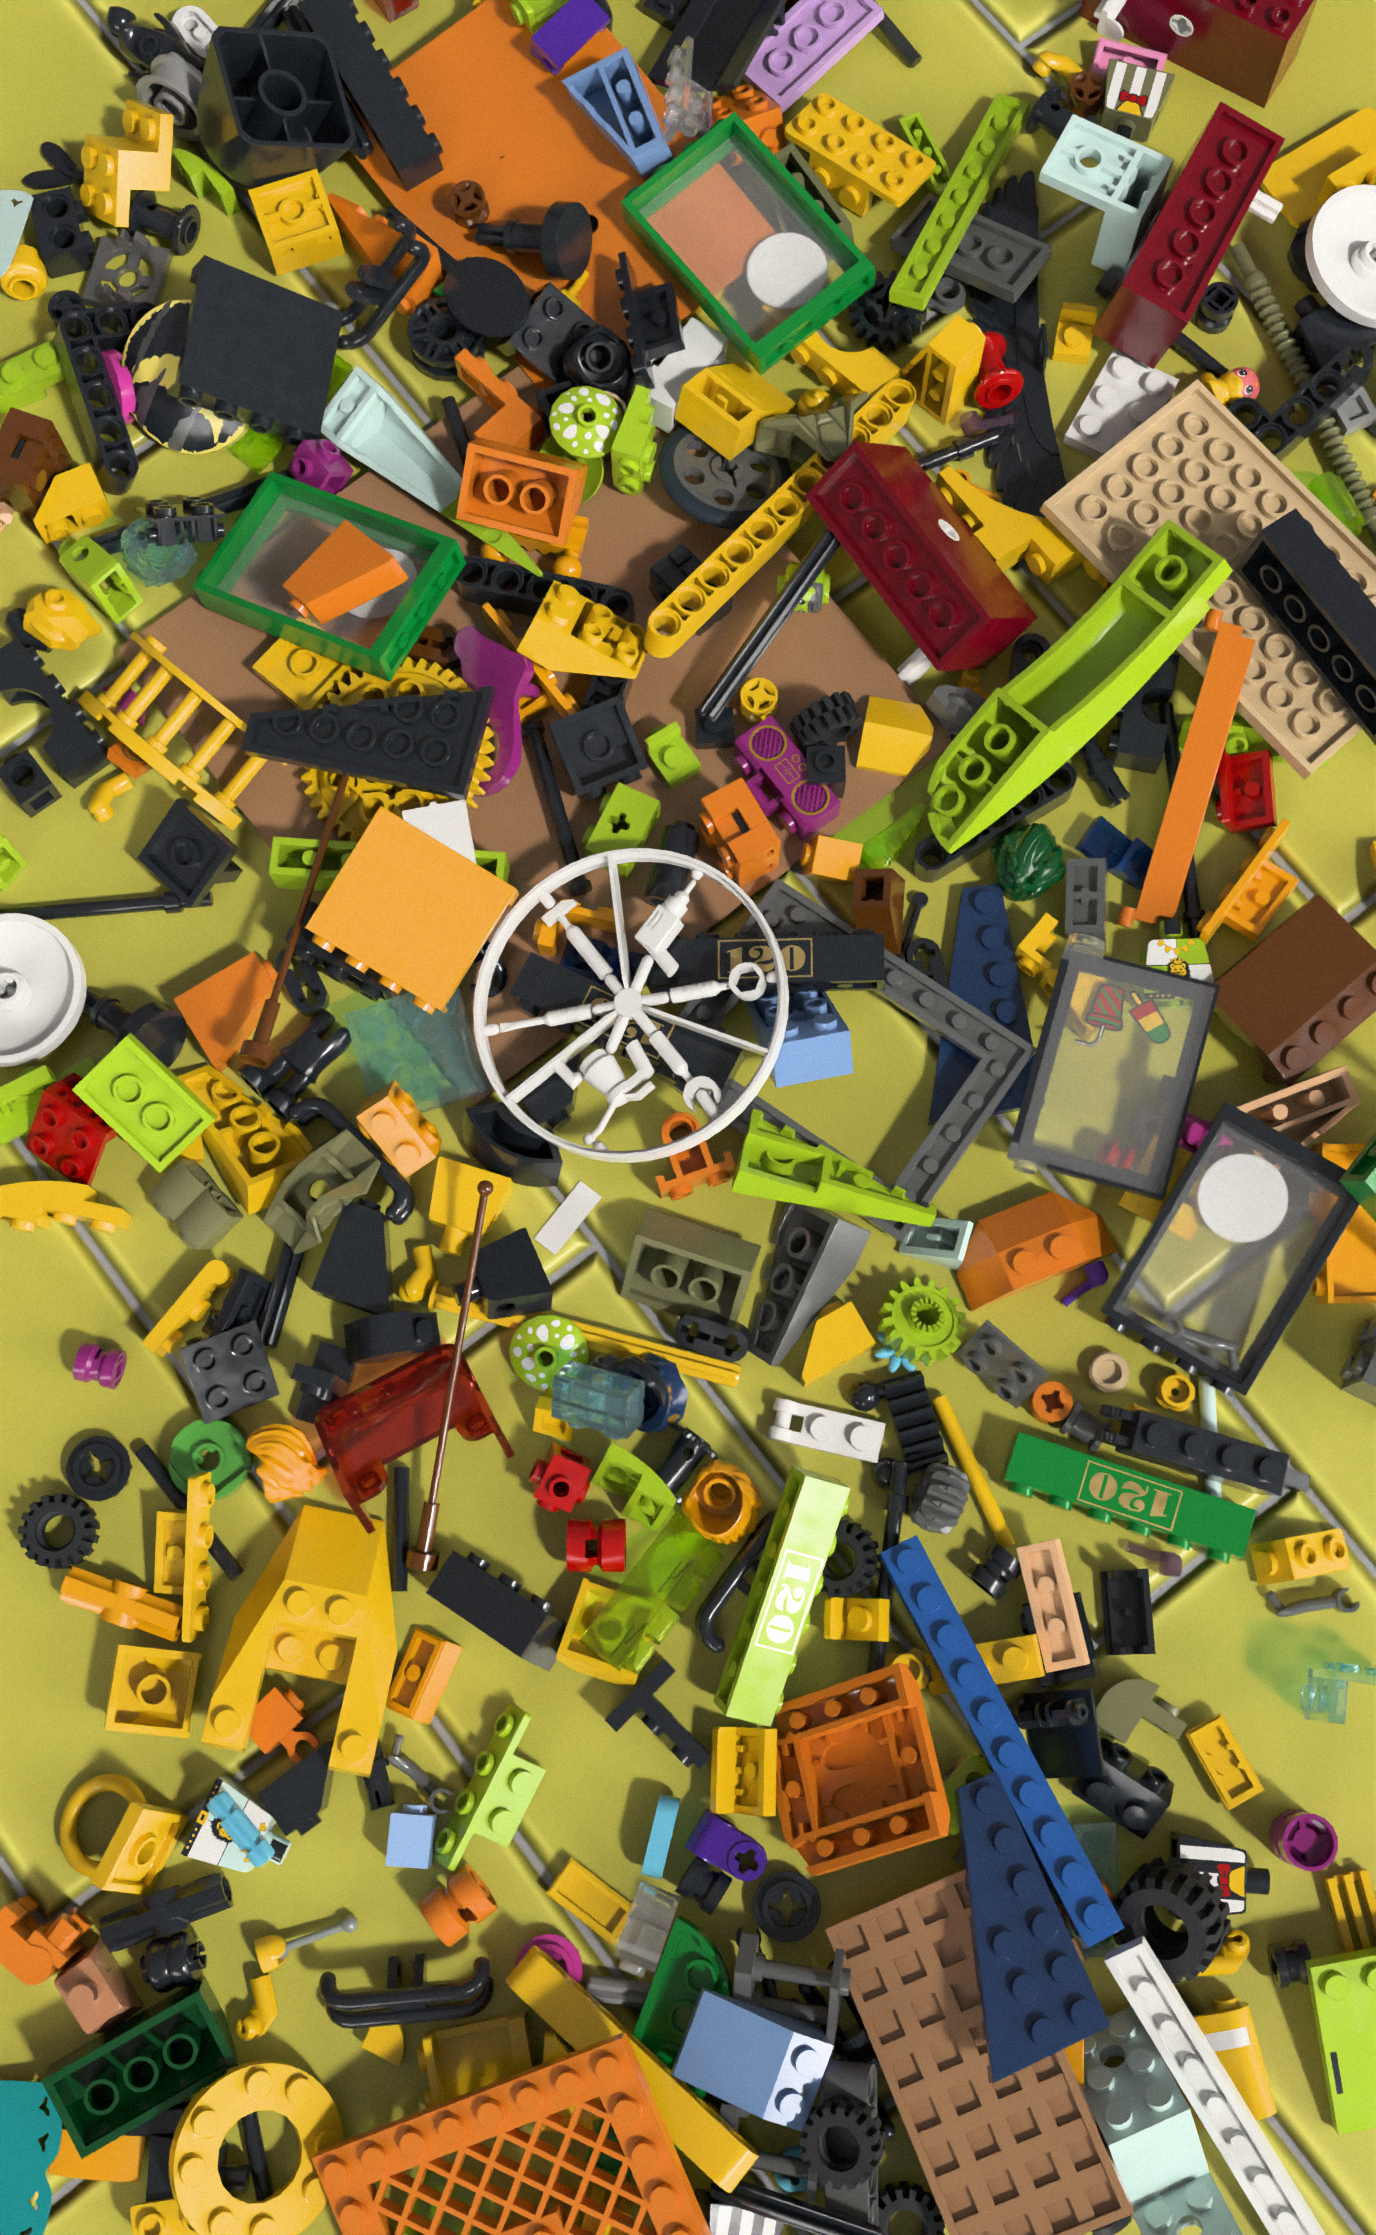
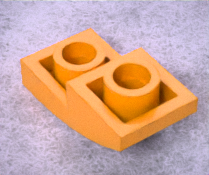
[48,2126,145,2183]

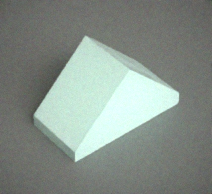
[898,1218,973,1271]

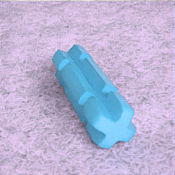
[207,1791,275,1868]

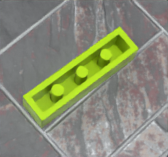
[897,111,952,198]

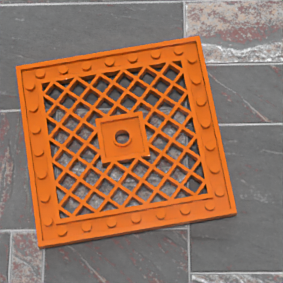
[311,2031,712,2235]

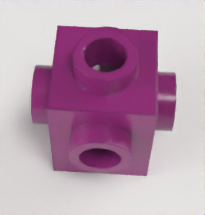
[287,439,354,495]

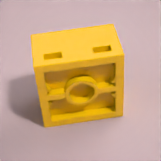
[248,169,345,276]

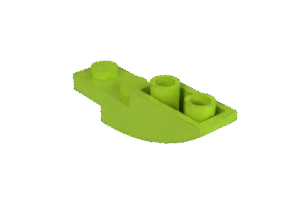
[0,339,65,414]

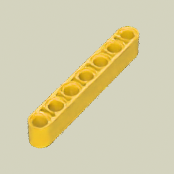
[505,1945,759,2193]

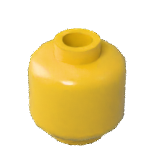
[0,244,48,301]

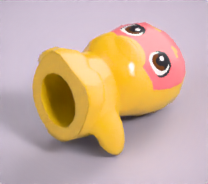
[1201,366,1260,408]

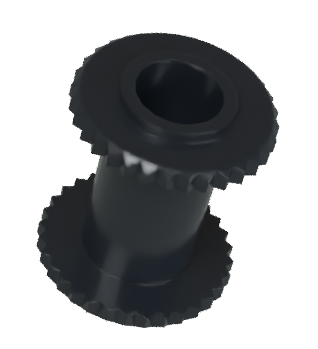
[1025,86,1098,141]
[128,190,201,256]
[653,1423,718,1506]

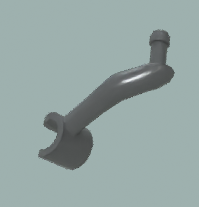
[386,1734,454,1814]

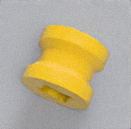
[740,678,778,724]

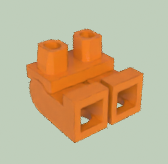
[0,1895,94,1985]

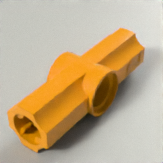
[59,1566,183,1642]

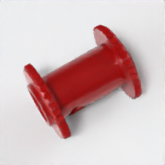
[974,331,1024,409]

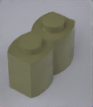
[150,1159,243,1250]

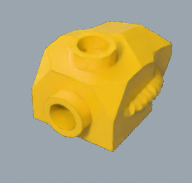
[23,588,102,651]

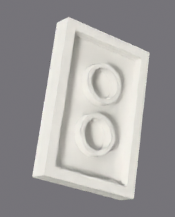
[1063,348,1179,459]

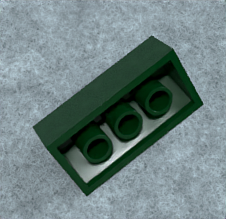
[41,1976,240,2159]

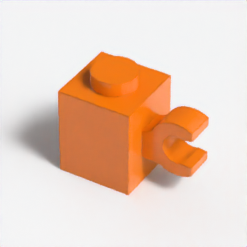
[249,1686,321,1764]

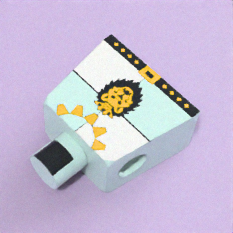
[181,1775,292,1873]

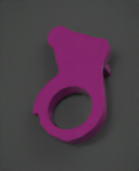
[454,626,540,797]

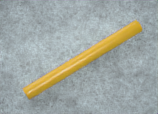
[931,1394,1016,1549]

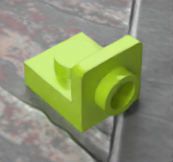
[644,721,702,790]

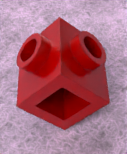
[528,1442,592,1513]

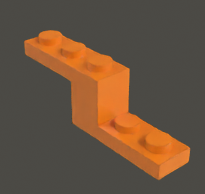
[454,348,545,450]

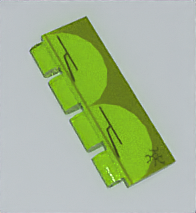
[579,1512,723,1674]

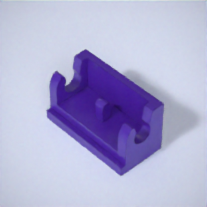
[530,0,610,76]

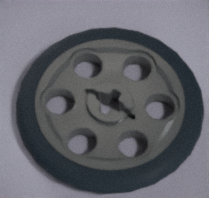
[658,426,792,530]

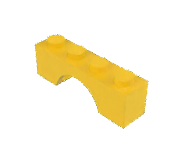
[760,304,901,408]

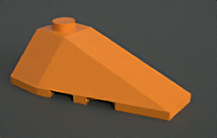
[327,192,444,316]

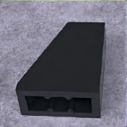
[311,1198,394,1315]

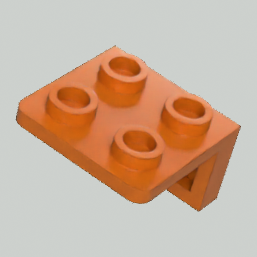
[691,84,787,171]

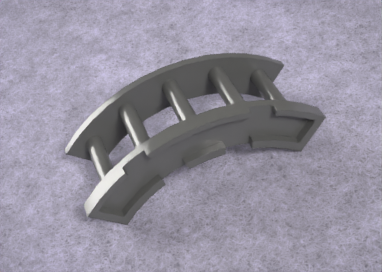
[712,1933,852,2203]

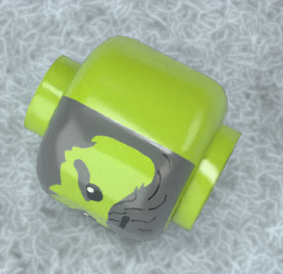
[776,562,831,613]

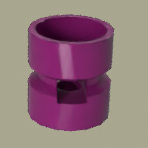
[1269,1809,1338,1871]

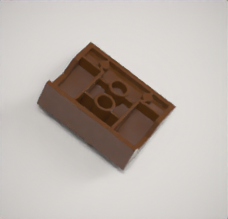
[1205,895,1376,1086]

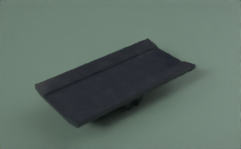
[647,0,786,92]

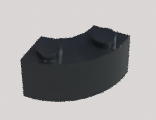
[461,1102,563,1187]

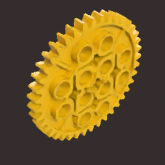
[301,657,495,842]

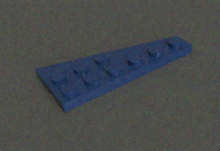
[928,883,1045,1126]
[954,1771,1110,2083]

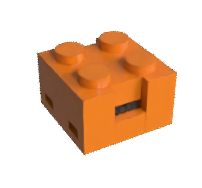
[698,777,781,888]

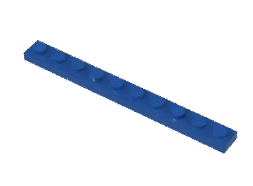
[879,1535,1125,1949]

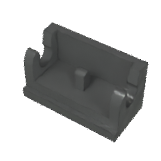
[1065,858,1108,945]

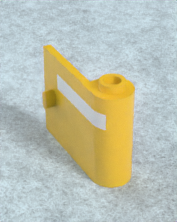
[1162,1995,1277,2130]

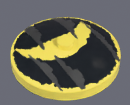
[122,299,250,454]

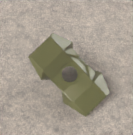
[753,391,869,464]
[263,1129,381,1254]

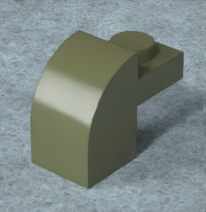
[1094,1678,1187,1744]

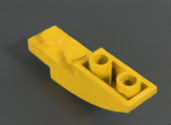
[0,1181,132,1234]

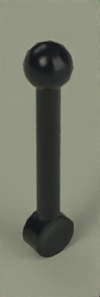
[896,892,928,963]

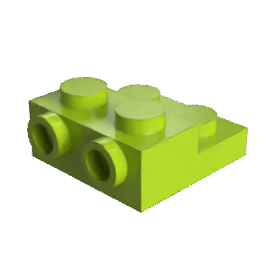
[611,384,657,495]

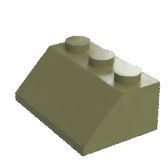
[620,1208,761,1322]

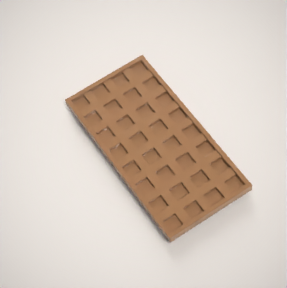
[825,1868,1134,2235]

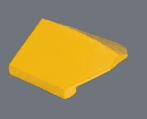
[856,696,934,777]

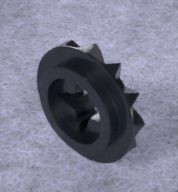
[66,1436,133,1502]
[753,1870,821,1942]

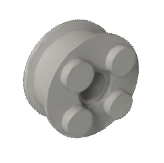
[136,52,203,141]

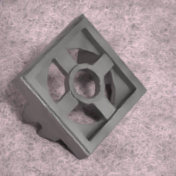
[82,228,173,307]

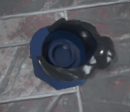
[589,1353,689,1433]

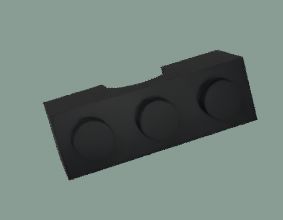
[1107,654,1180,774]

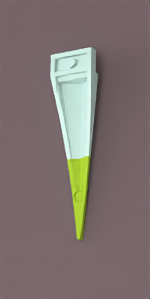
[320,366,543,577]

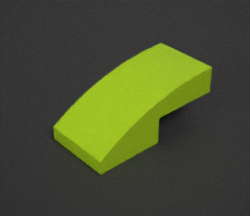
[172,148,241,217]

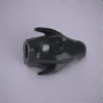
[117,12,205,81]

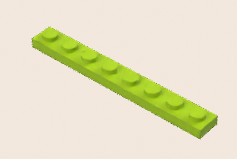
[889,93,1031,311]

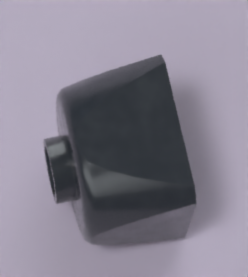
[197,26,357,189]

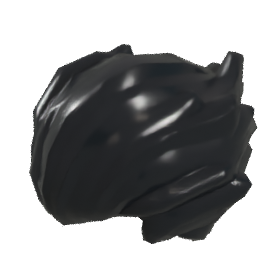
[562,323,635,399]

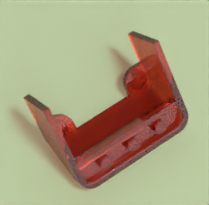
[315,1343,515,1534]

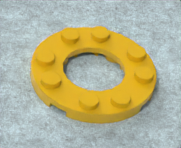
[169,2060,344,2235]

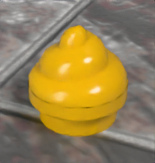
[798,388,834,416]

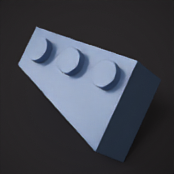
[561,47,674,178]

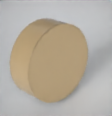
[1087,1352,1130,1393]

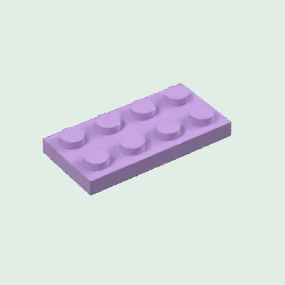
[742,0,884,114]

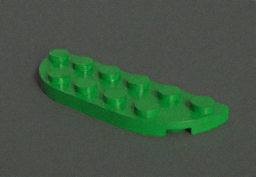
[585,1915,733,2177]

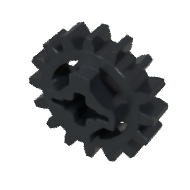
[848,270,927,352]

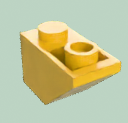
[33,462,115,544]

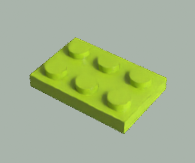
[72,1033,217,1173]

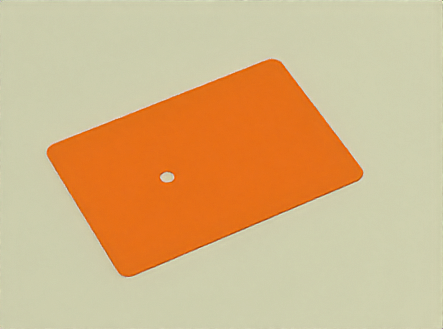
[350,0,776,391]

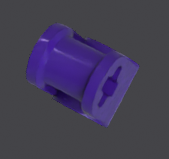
[685,1809,767,1881]

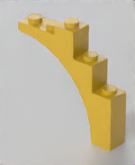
[935,466,1112,590]

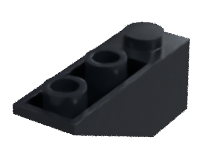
[284,900,393,1003]

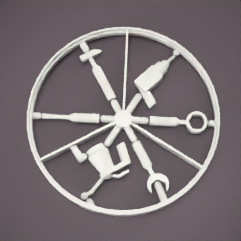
[473,848,789,1163]

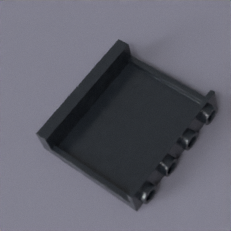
[167,255,344,446]

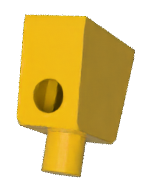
[429,1156,514,1257]

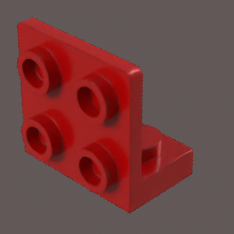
[25,1072,119,1186]

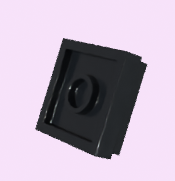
[137,798,243,908]

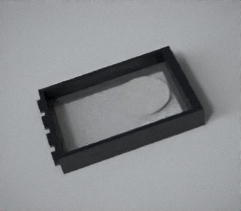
[1100,1102,1360,1397]

